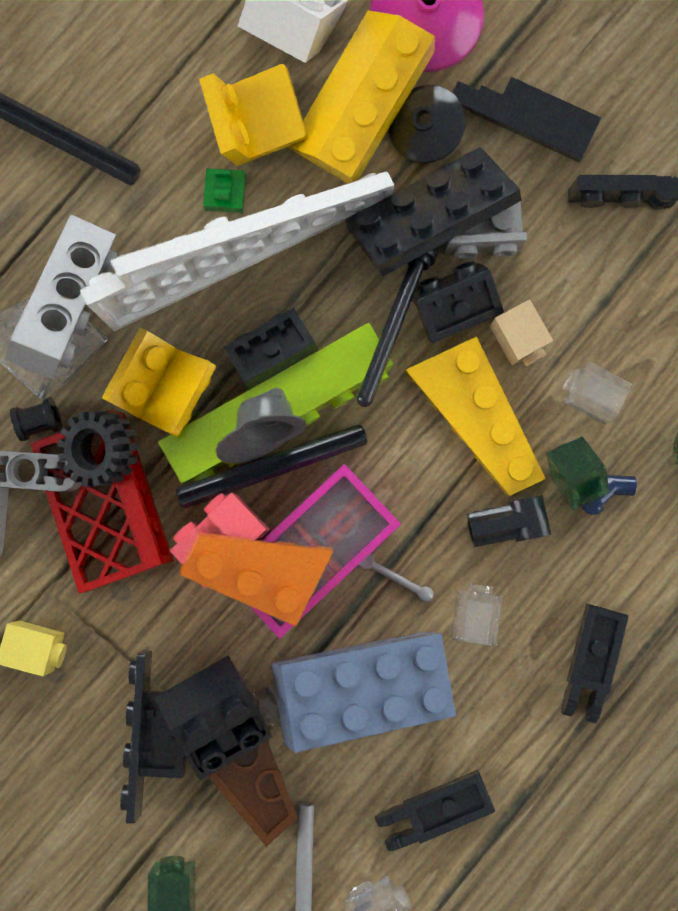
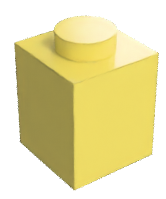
[0,621,67,676]

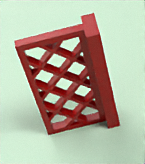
[30,410,174,594]

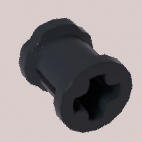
[10,397,62,441]

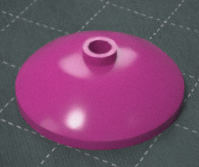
[370,0,484,72]

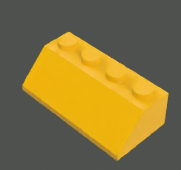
[288,10,435,184]

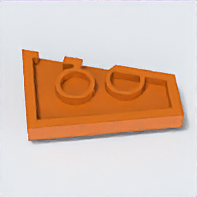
[180,533,334,626]

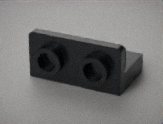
[412,261,504,344]
[224,308,318,390]

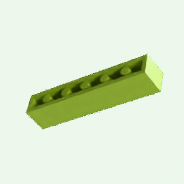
[158,322,393,485]

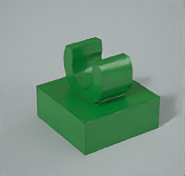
[203,168,246,213]

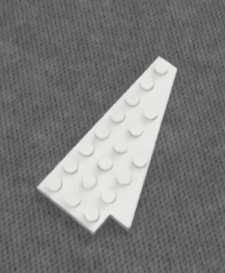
[80,171,394,332]

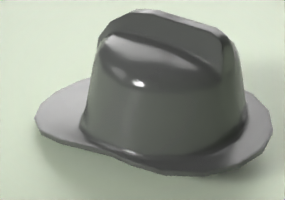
[215,388,307,464]

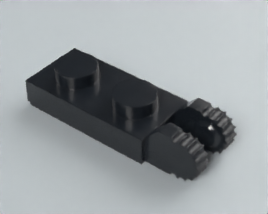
[568,175,678,209]
[561,603,629,723]
[375,770,495,852]

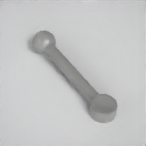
[359,554,434,602]

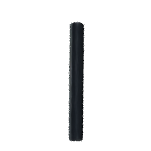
[0,93,141,185]
[176,425,368,509]

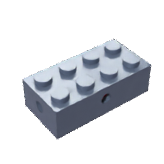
[271,631,456,753]

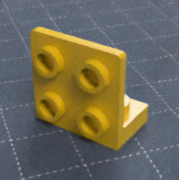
[199,64,307,166]
[101,328,216,437]

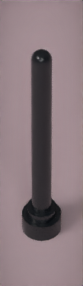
[357,246,440,407]

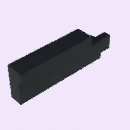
[452,77,601,162]

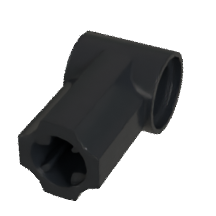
[466,495,551,547]

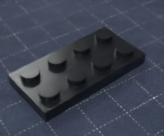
[345,147,522,277]

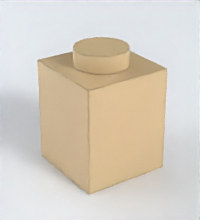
[489,299,553,367]

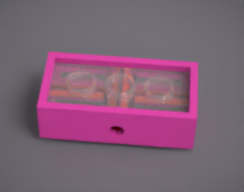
[250,464,401,639]

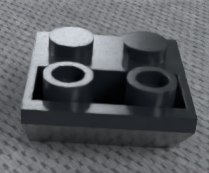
[154,655,273,780]

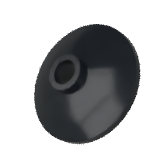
[389,85,465,163]

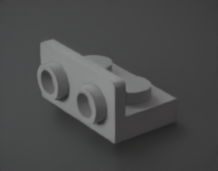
[443,202,527,259]

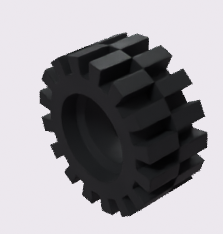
[58,411,139,487]

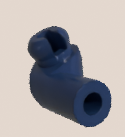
[581,475,637,515]

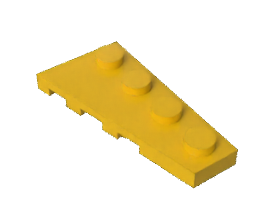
[405,337,546,496]

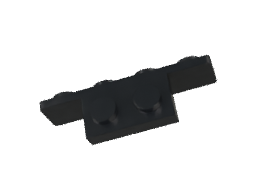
[120,650,186,824]

